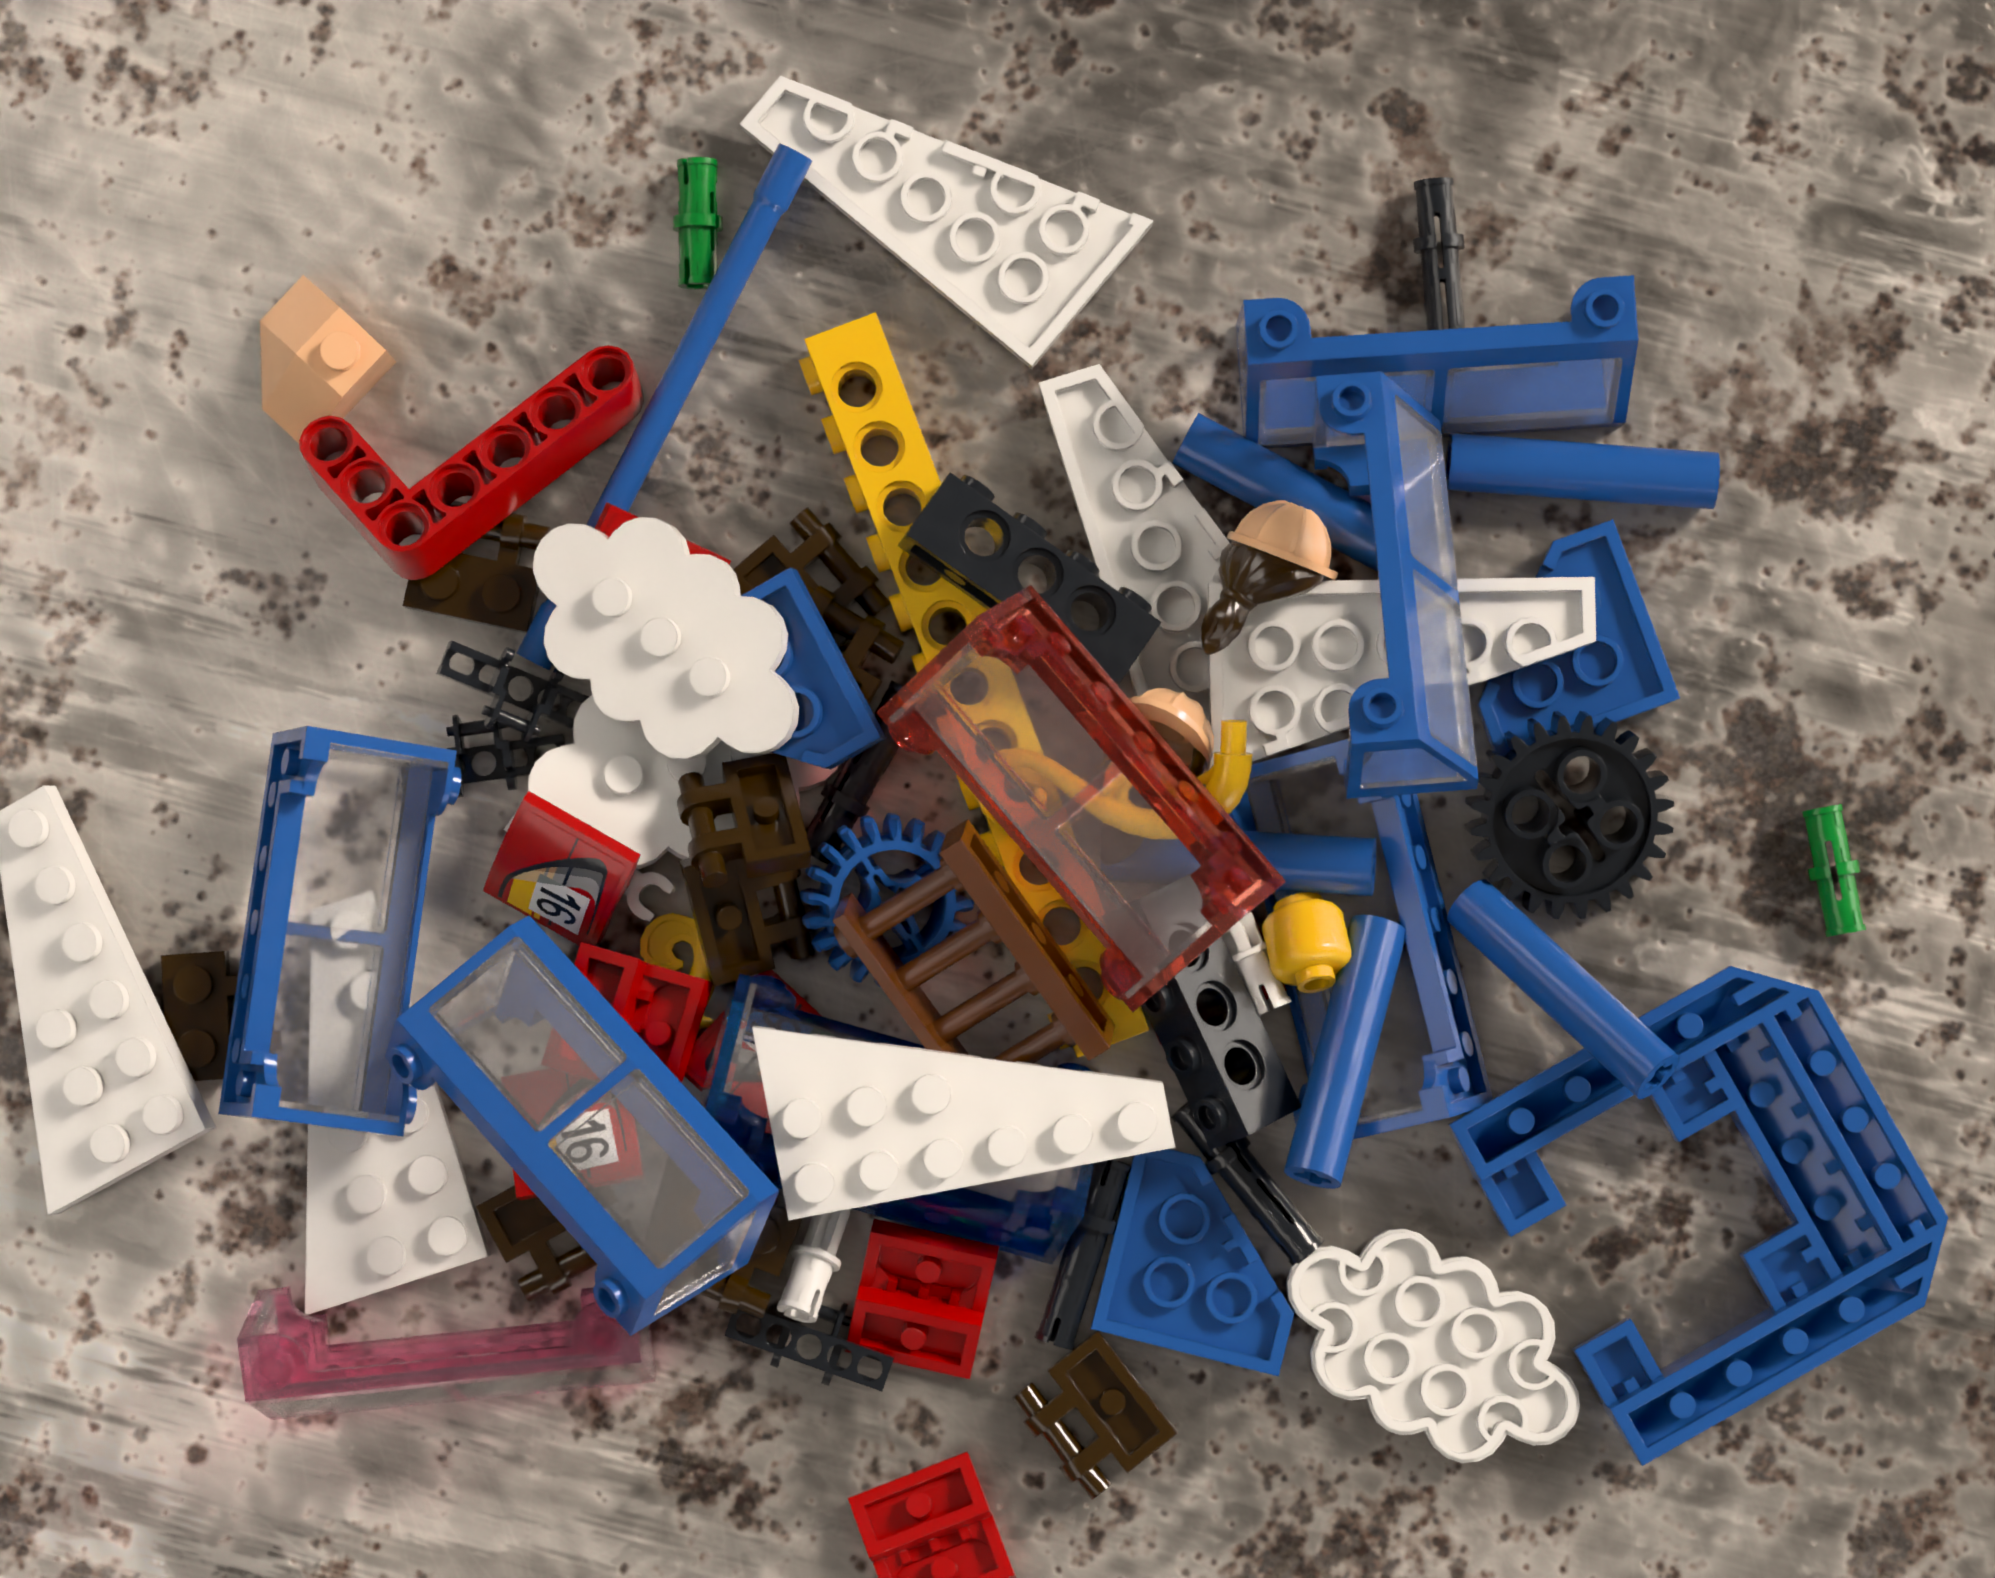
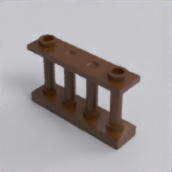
[833,819,1115,1064]

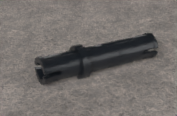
[1413,177,1470,372]
[805,680,927,864]
[1171,1102,1324,1266]
[1034,1159,1131,1350]

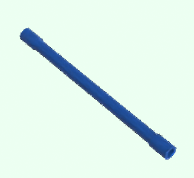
[516,143,813,670]

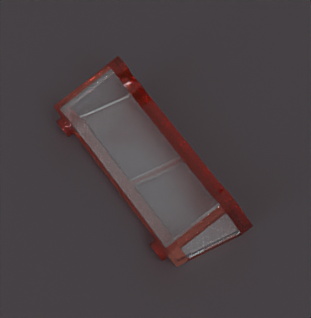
[876,585,1286,1012]

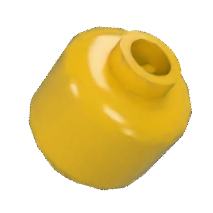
[1262,892,1351,993]

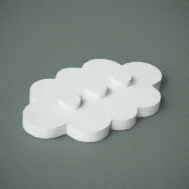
[533,517,799,760]
[528,695,839,869]
[1286,1228,1580,1463]

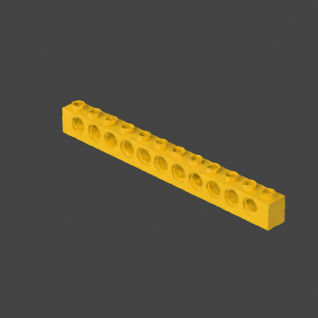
[798,312,1149,1058]

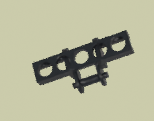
[436,641,589,744]
[399,714,565,798]
[724,1303,894,1392]

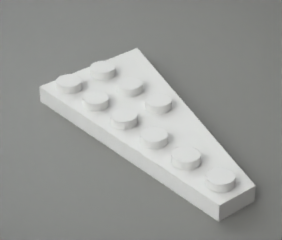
[740,76,1154,369]
[1038,364,1230,723]
[1207,577,1596,768]
[0,785,216,1215]
[305,890,491,1316]
[752,1026,1175,1220]

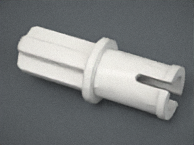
[1208,888,1292,1016]
[777,1209,851,1323]

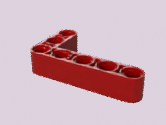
[299,345,644,580]

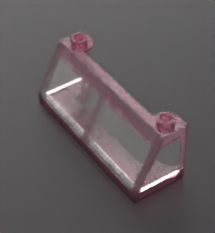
[237,1287,656,1420]

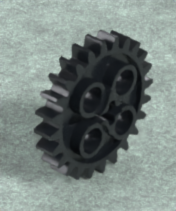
[1464,711,1674,919]

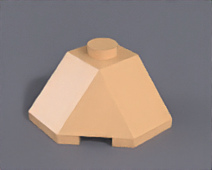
[260,275,396,443]

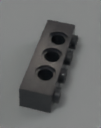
[897,472,1161,694]
[1101,873,1301,1150]

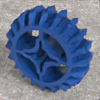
[800,813,974,987]

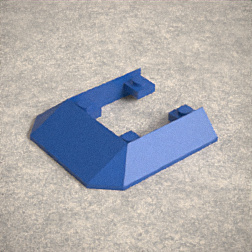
[1448,966,1948,1466]

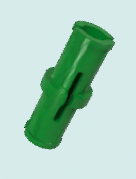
[673,157,723,290]
[1802,804,1866,937]

